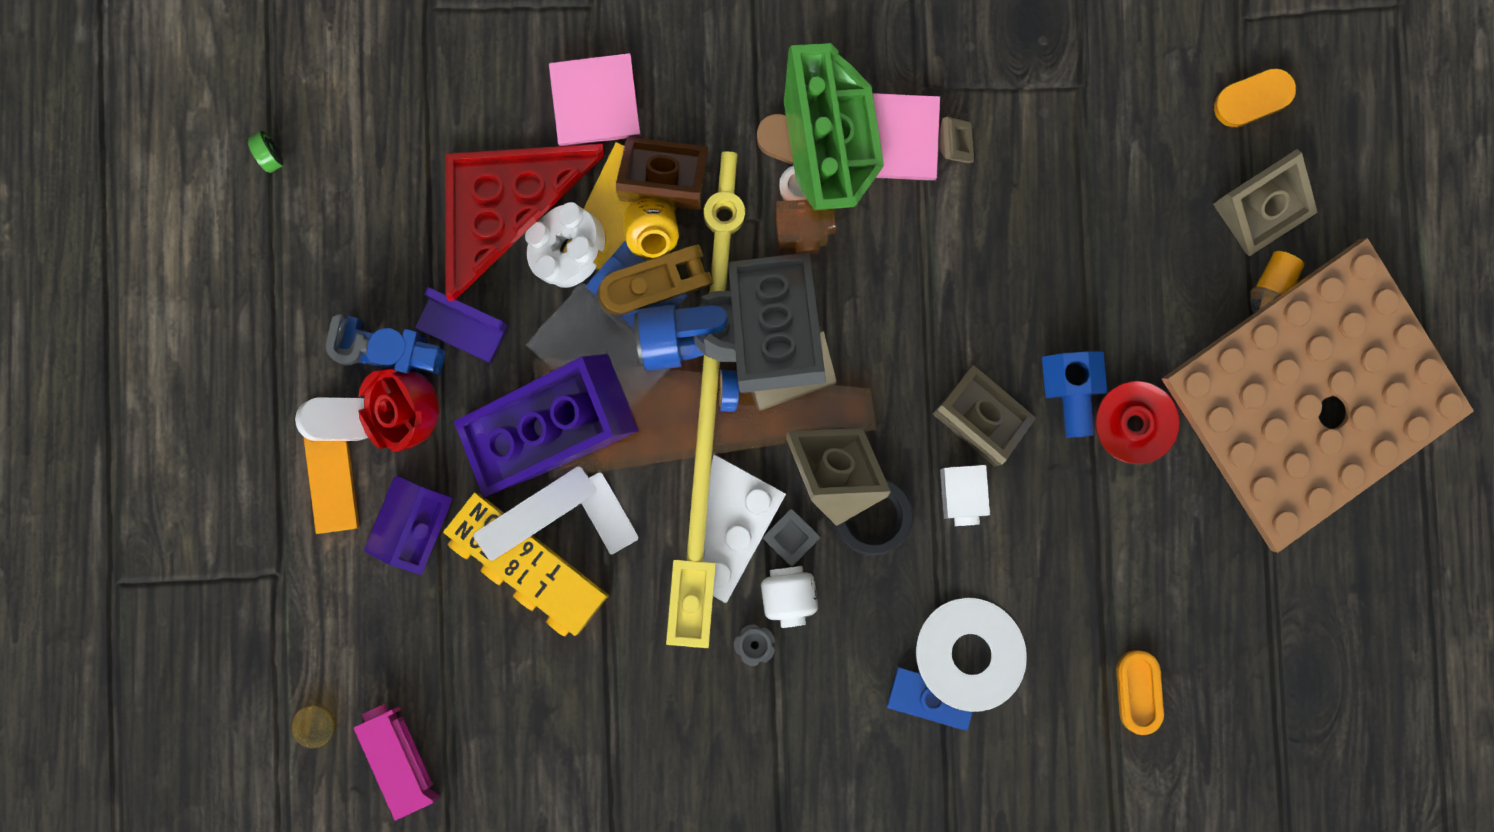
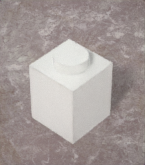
[940,465,990,526]

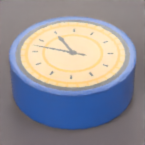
[718,370,739,412]

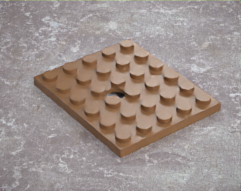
[1162,238,1474,553]

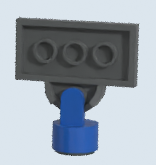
[634,252,826,393]

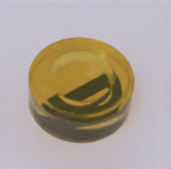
[292,705,336,748]

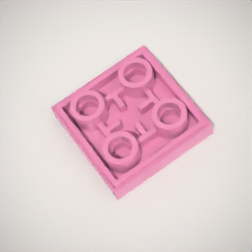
[549,53,641,146]
[873,93,940,180]

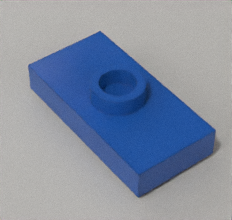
[886,666,973,731]

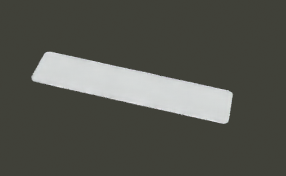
[473,467,597,561]

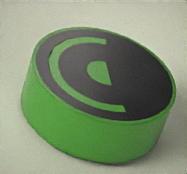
[248,130,284,173]

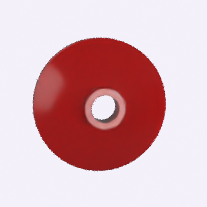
[1095,381,1179,464]

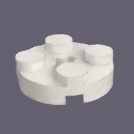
[525,202,605,288]

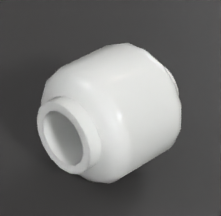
[761,566,818,628]

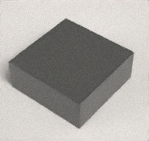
[763,509,821,567]

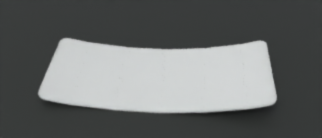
[581,472,638,554]

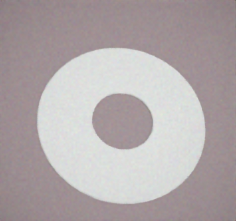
[916,598,1027,712]

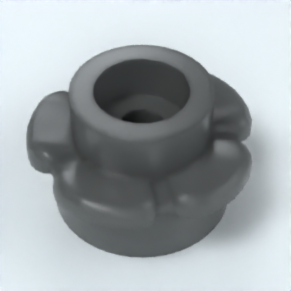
[734,624,775,666]

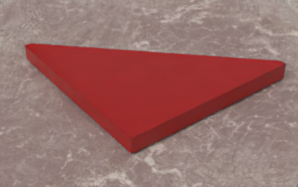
[446,144,604,301]

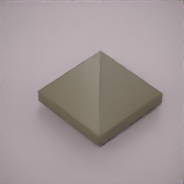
[938,117,974,163]

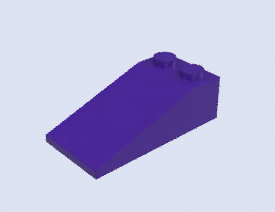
[454,354,639,498]

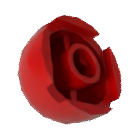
[358,368,440,452]

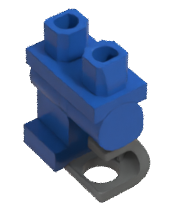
[325,314,446,375]

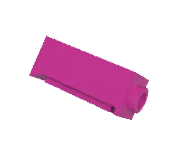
[354,704,440,821]

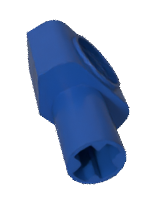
[1042,352,1107,438]

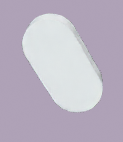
[295,397,368,441]

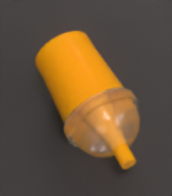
[1249,251,1305,313]

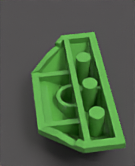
[784,43,884,210]

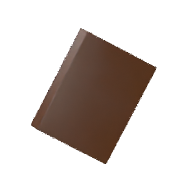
[616,137,708,210]

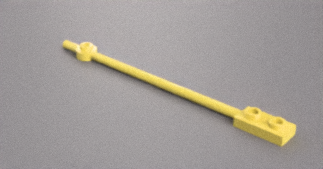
[666,151,745,648]

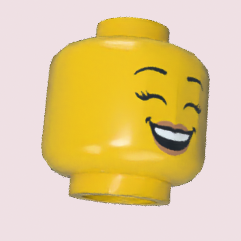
[622,198,679,259]

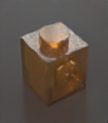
[775,199,835,254]

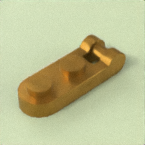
[597,244,714,316]

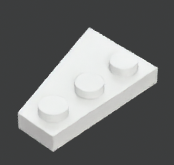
[703,454,786,603]

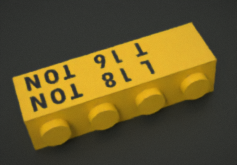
[443,493,609,637]

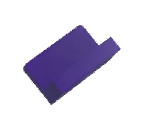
[415,287,509,364]
[364,476,453,575]

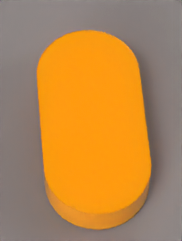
[1214,69,1296,127]
[1116,650,1164,735]

